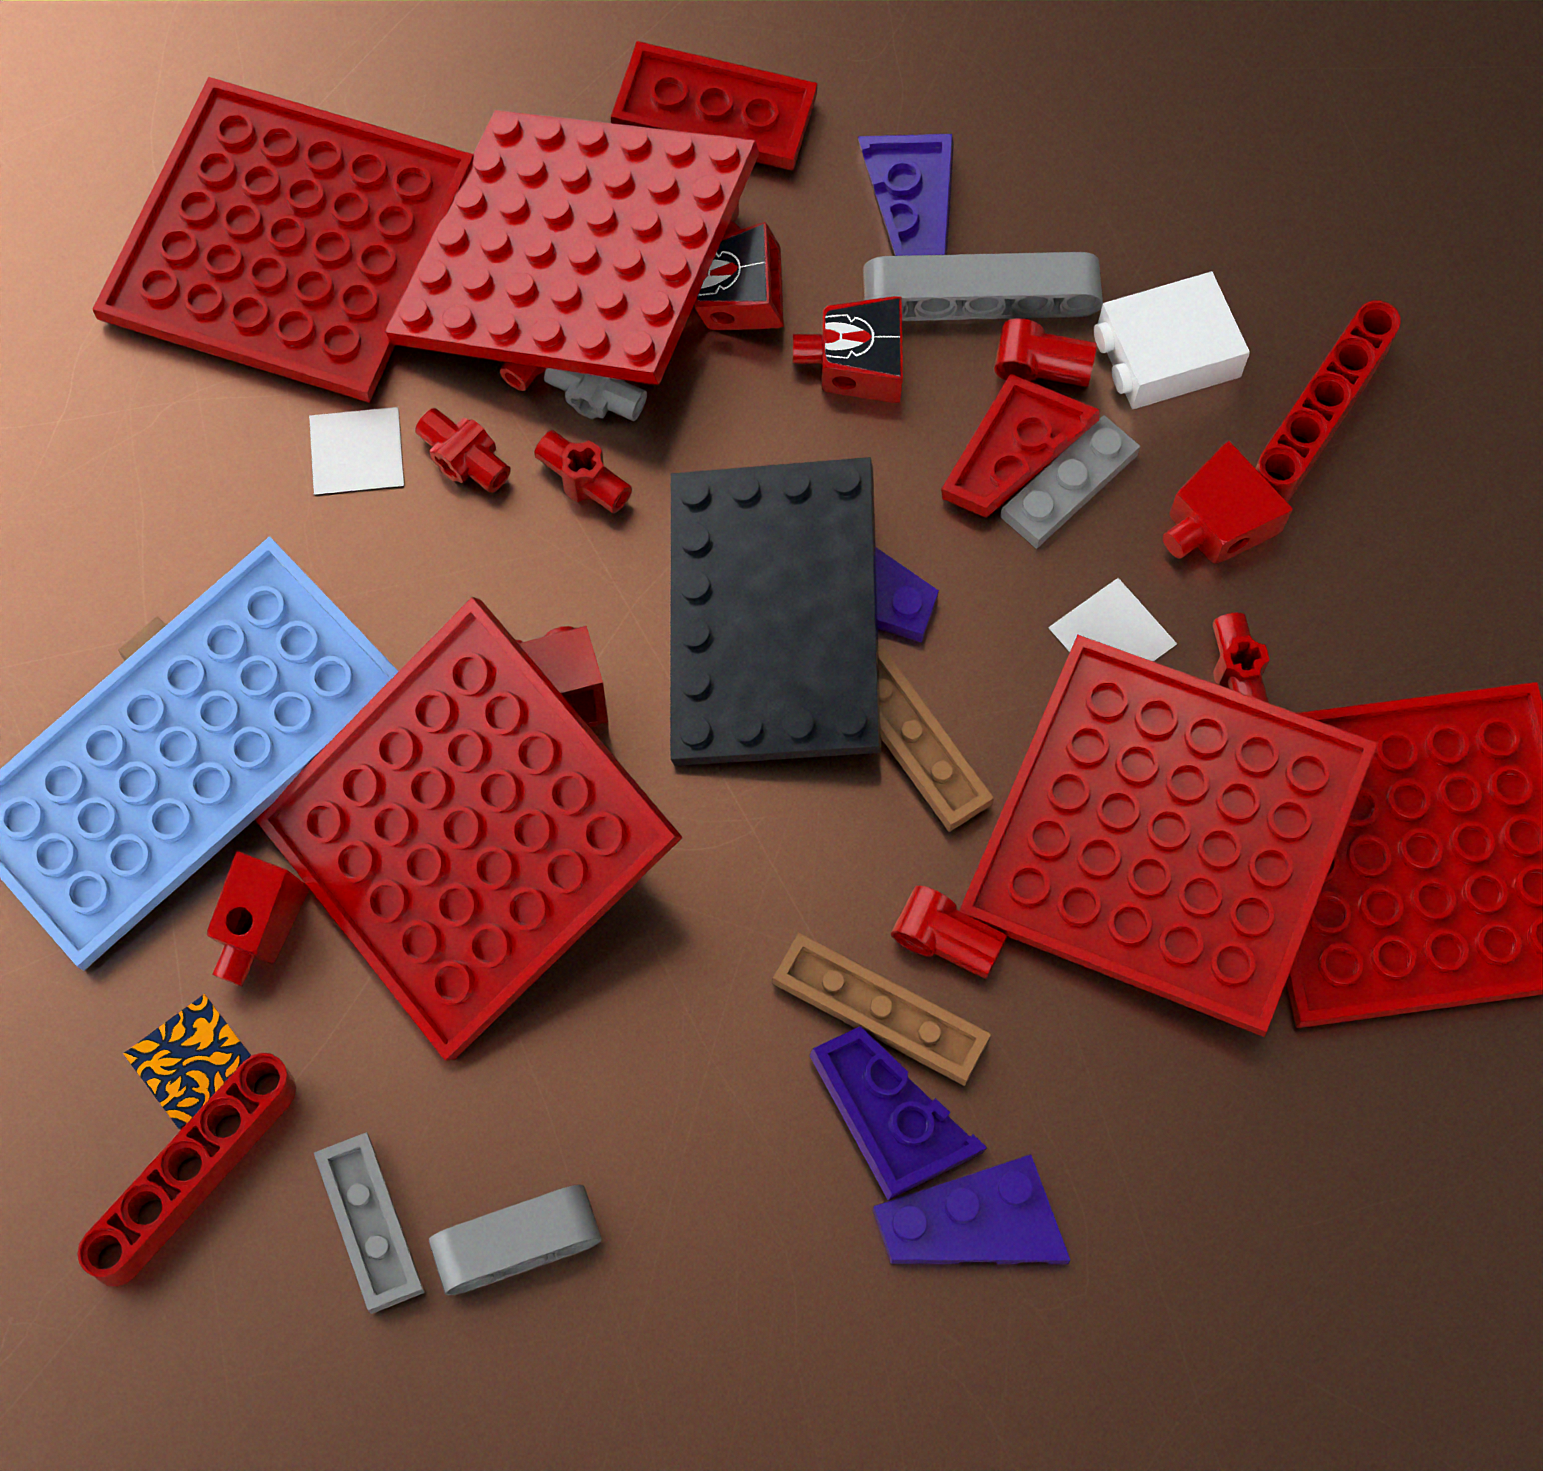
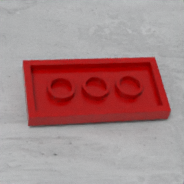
[610,41,818,171]

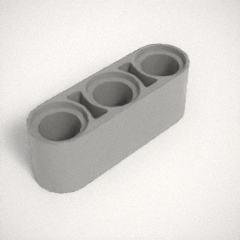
[428,1185,602,1295]

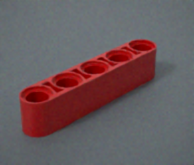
[1256,300,1401,502]
[77,1053,296,1287]

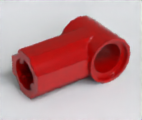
[994,318,1097,387]
[891,886,1007,979]

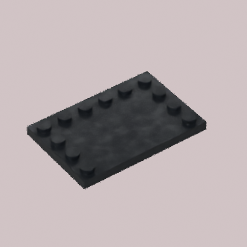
[670,457,881,766]

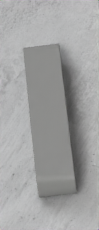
[863,252,1103,321]

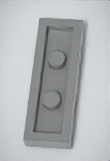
[1000,415,1141,549]
[314,1132,425,1314]

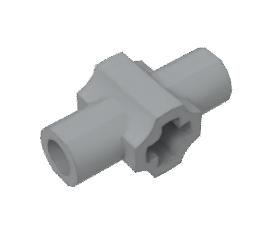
[544,368,647,421]

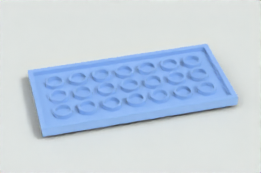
[0,536,399,971]

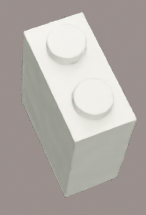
[1094,271,1250,410]

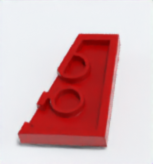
[941,374,1100,518]

